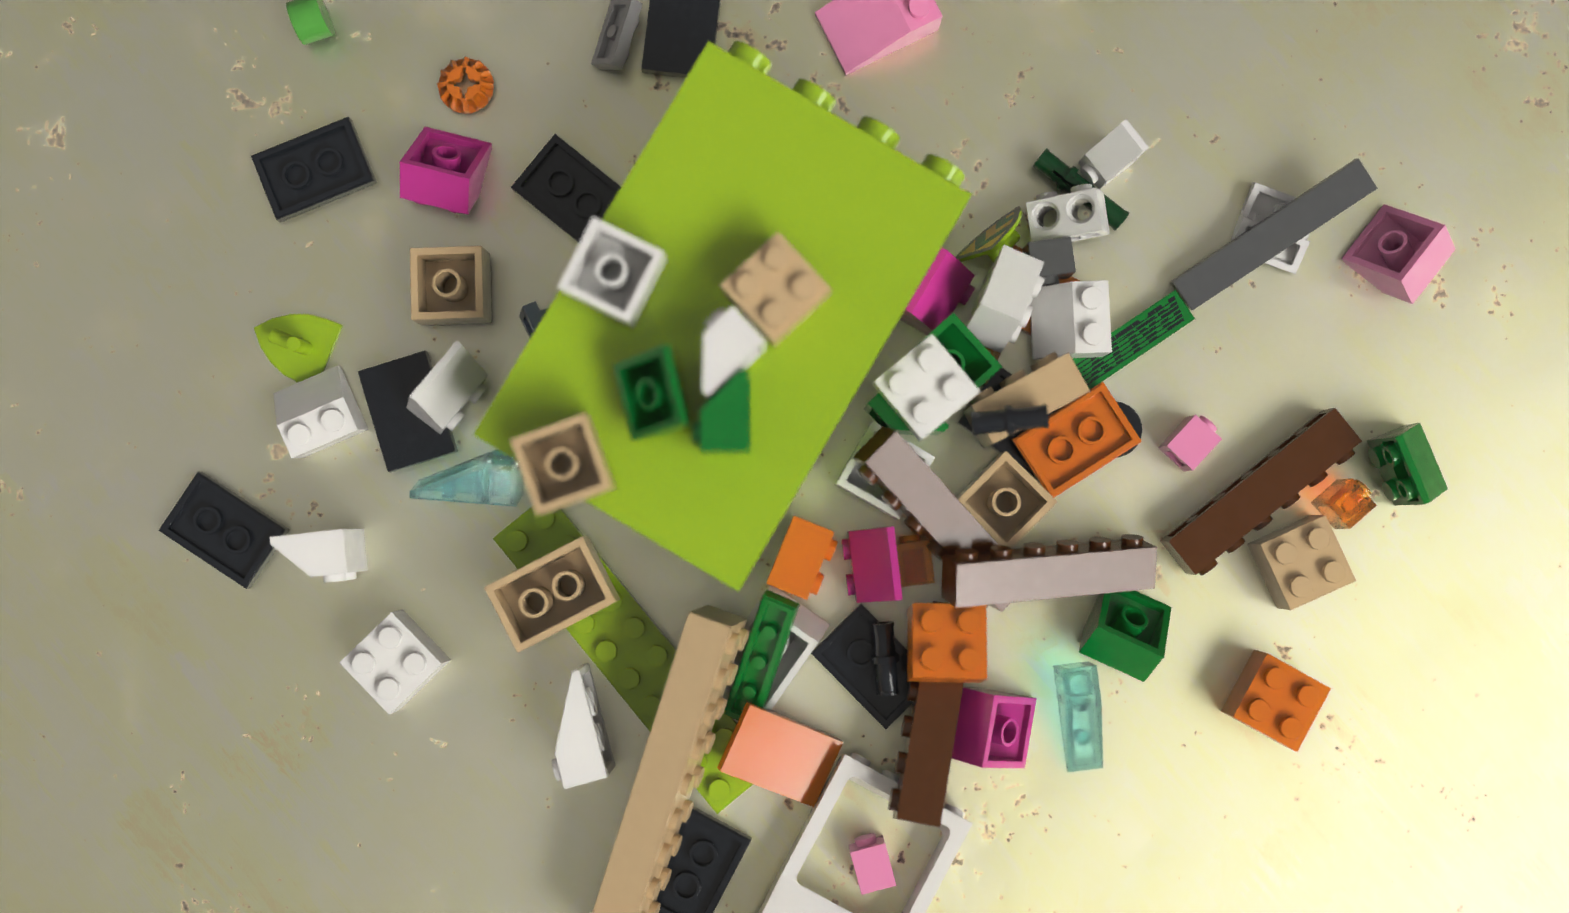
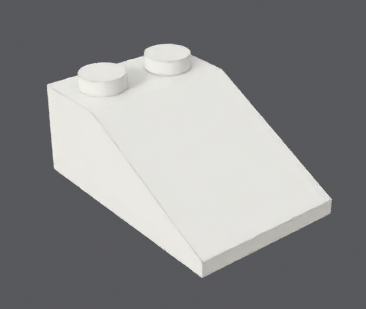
[725,585,830,711]
[552,663,615,789]

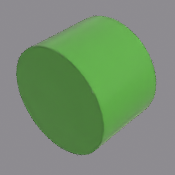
[286,0,335,45]

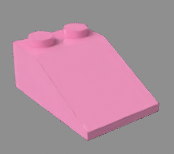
[815,0,943,75]

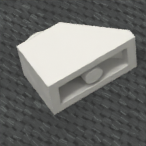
[1078,119,1149,190]

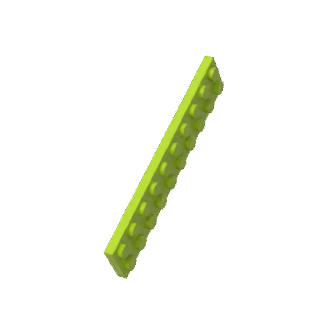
[493,506,753,814]

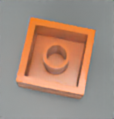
[766,516,838,600]
[907,603,987,683]
[1221,650,1331,752]

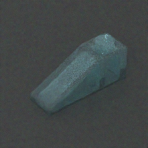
[409,449,524,507]
[1053,661,1103,772]

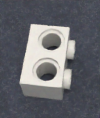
[1026,184,1110,242]

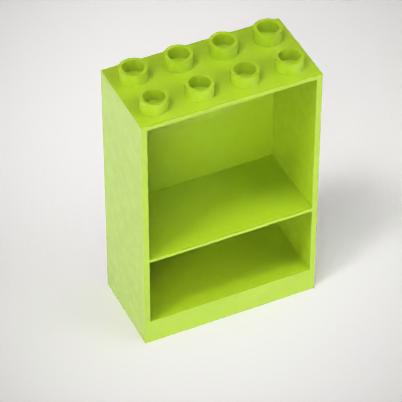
[473,41,972,592]

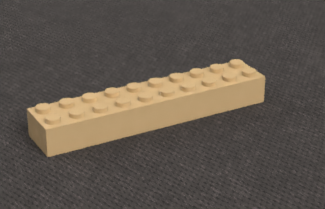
[592,605,749,913]

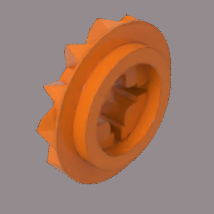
[436,56,494,114]

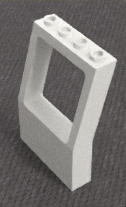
[758,753,973,913]

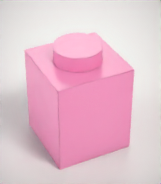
[1158,415,1222,472]
[849,833,896,895]

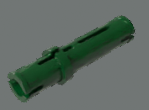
[1033,148,1129,231]

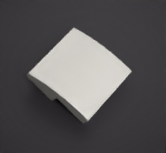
[1230,182,1310,274]

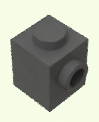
[1022,237,1076,287]

